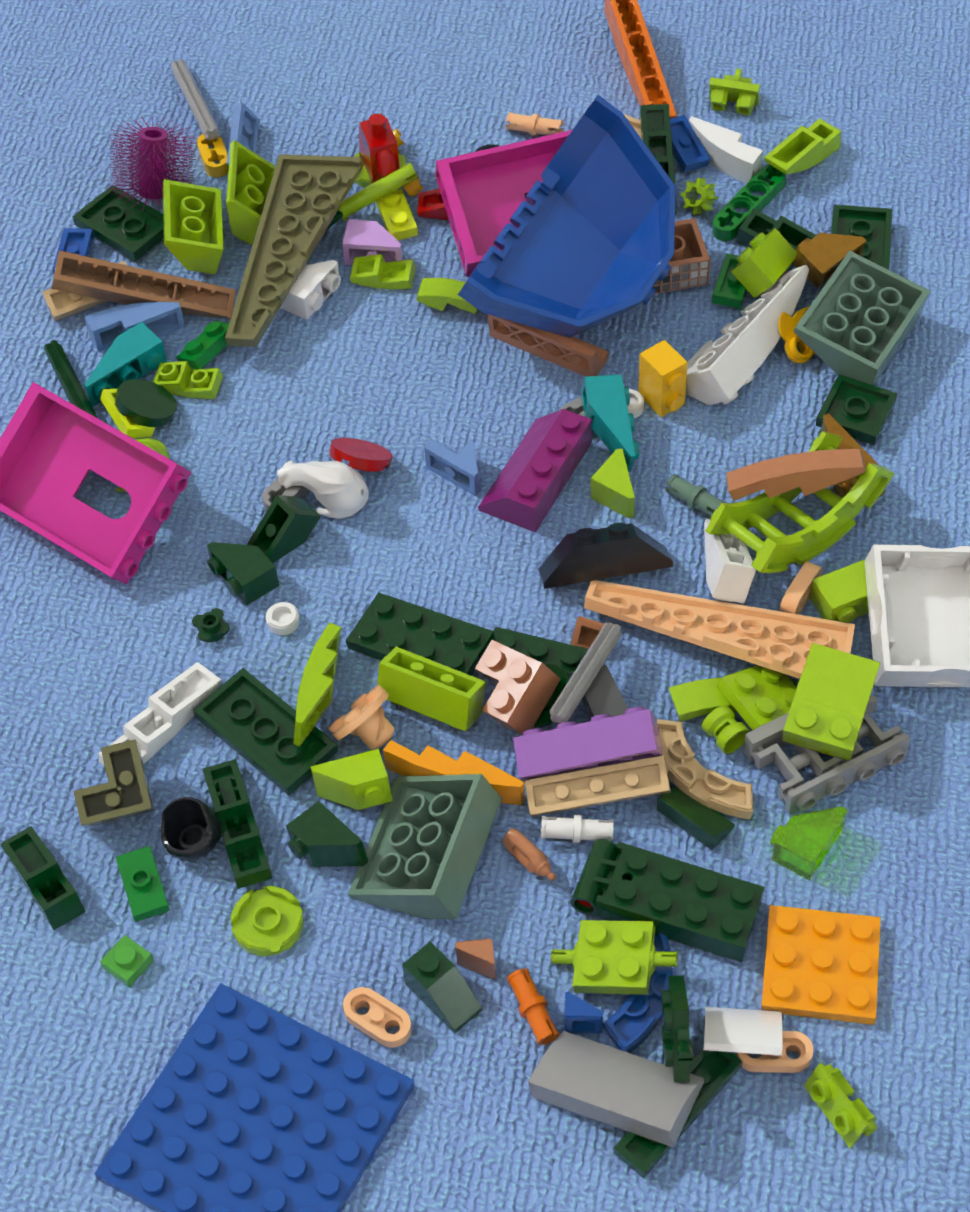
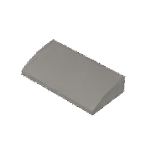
[528,1031,704,1148]

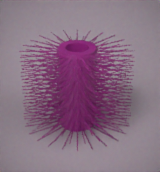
[109,116,196,211]

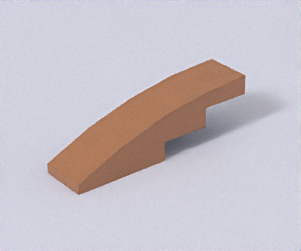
[726,449,866,501]

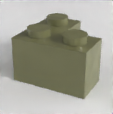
[73,739,154,828]

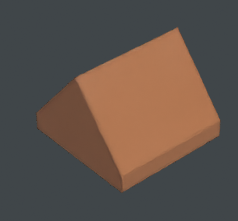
[571,616,604,649]

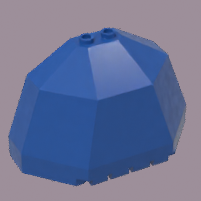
[458,95,676,338]

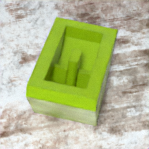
[591,448,635,518]

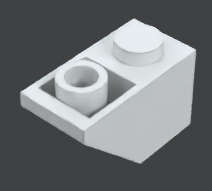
[280,260,341,320]

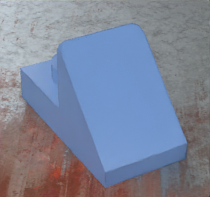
[424,440,479,496]

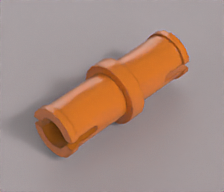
[507,968,560,1046]

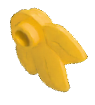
[778,307,816,364]

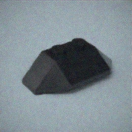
[538,523,674,589]

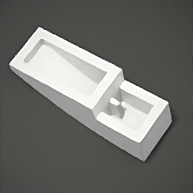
[689,116,763,184]

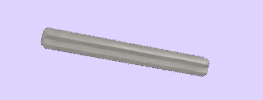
[171,59,220,141]

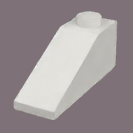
[704,518,756,604]

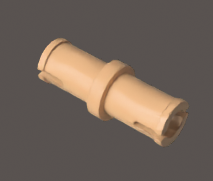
[506,112,564,137]

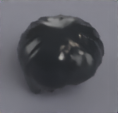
[161,797,222,861]

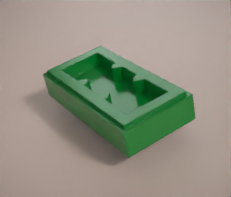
[115,846,170,922]

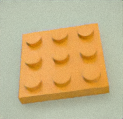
[761,905,881,1025]

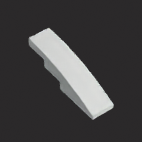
[98,662,222,767]

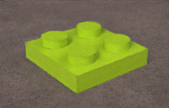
[717,665,797,730]

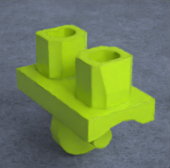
[709,68,760,116]

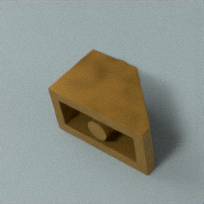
[794,233,866,289]

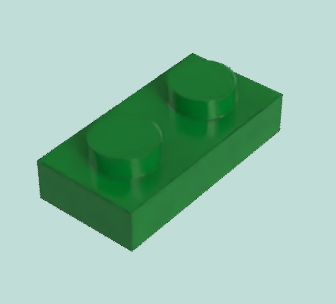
[712,254,747,309]
[176,321,229,370]

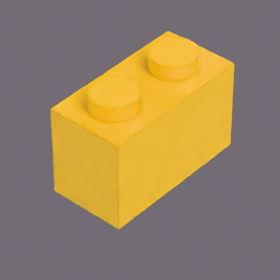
[638,340,688,417]

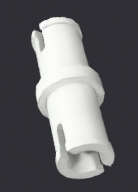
[541,815,613,844]

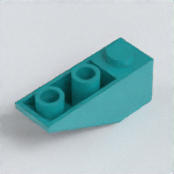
[84,322,167,407]
[581,374,639,472]

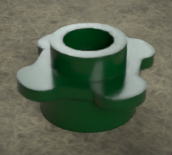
[192,608,230,642]

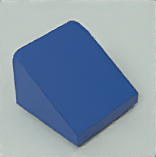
[565,992,603,1034]

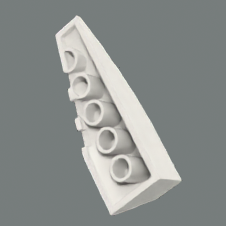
[686,265,810,406]

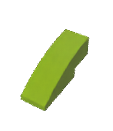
[764,118,842,175]

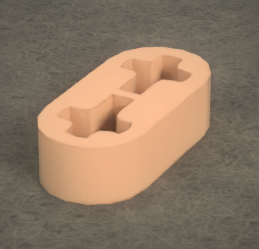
[780,561,823,615]

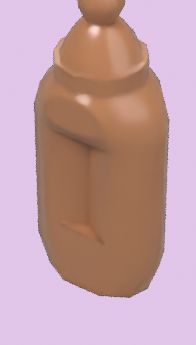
[502,828,556,881]

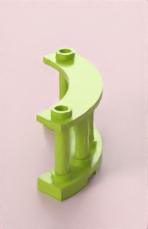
[705,431,895,573]

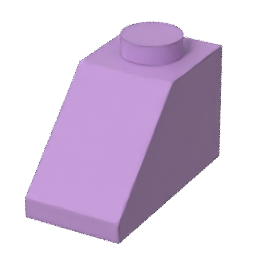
[342,219,403,265]

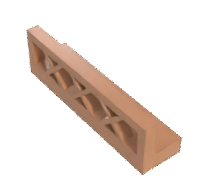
[487,314,609,376]

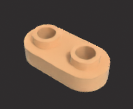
[343,987,412,1048]
[735,1031,813,1073]

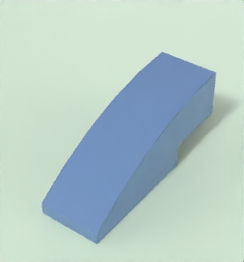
[84,302,185,352]

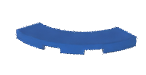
[603,933,673,1053]

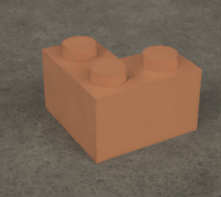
[475,640,561,736]

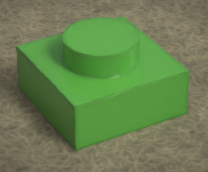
[100,935,154,988]

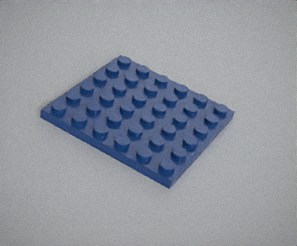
[94,983,415,1212]

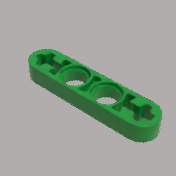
[712,164,787,241]

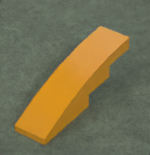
[383,740,525,805]

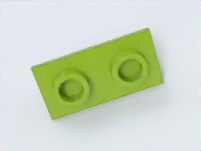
[804,1063,878,1148]

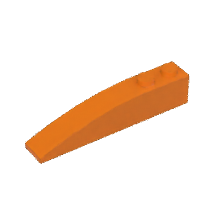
[604,0,677,119]

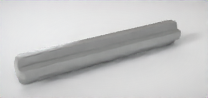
[550,622,621,724]

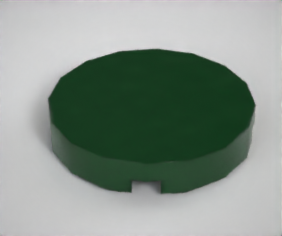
[115,379,177,427]

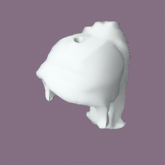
[277,460,369,519]

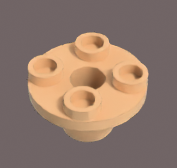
[328,685,395,750]

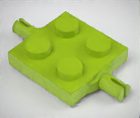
[551,920,678,995]

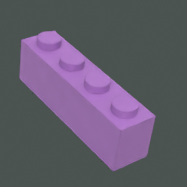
[513,707,663,783]

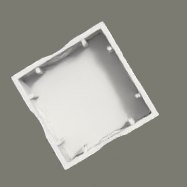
[864,544,970,687]

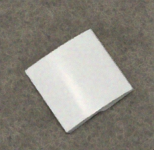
[704,1007,783,1056]

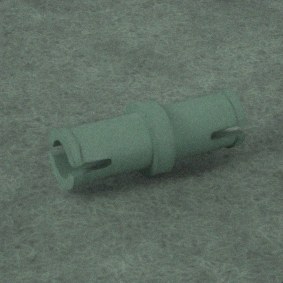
[665,474,729,516]

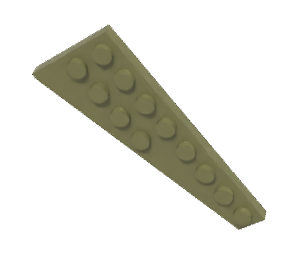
[225,154,363,347]

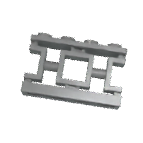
[743,695,910,814]

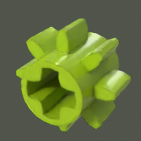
[680,178,719,215]

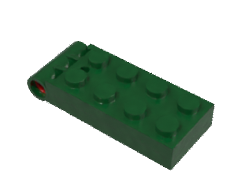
[570,839,765,963]

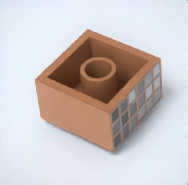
[652,218,710,294]

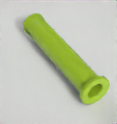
[338,162,419,222]

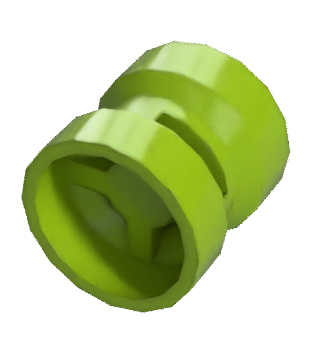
[701,705,750,754]

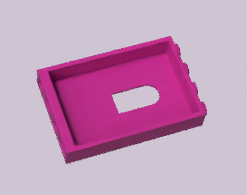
[435,130,572,277]
[0,382,192,584]

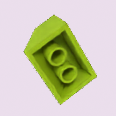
[226,140,276,246]
[163,179,224,275]

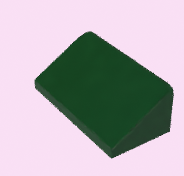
[657,786,735,850]

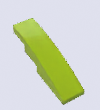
[293,622,341,747]

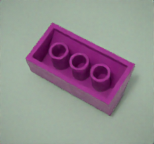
[478,409,592,532]

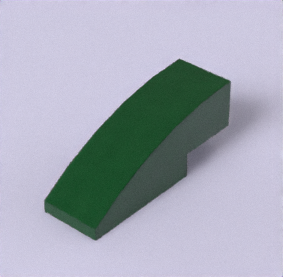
[736,208,816,264]
[0,826,86,930]

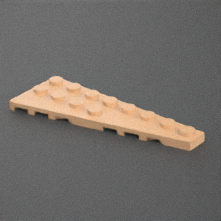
[584,580,855,679]

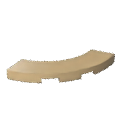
[657,719,753,820]

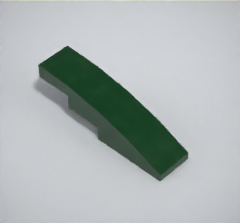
[640,104,677,214]
[203,759,273,889]

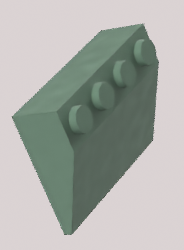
[794,250,930,386]
[347,774,502,919]

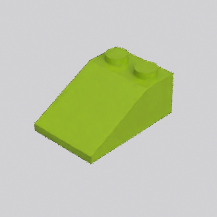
[782,643,880,761]

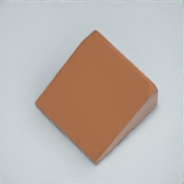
[455,938,496,979]

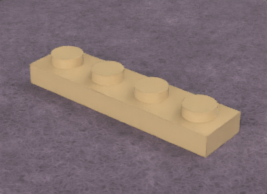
[524,755,671,817]

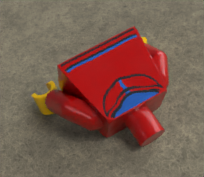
[359,113,424,197]

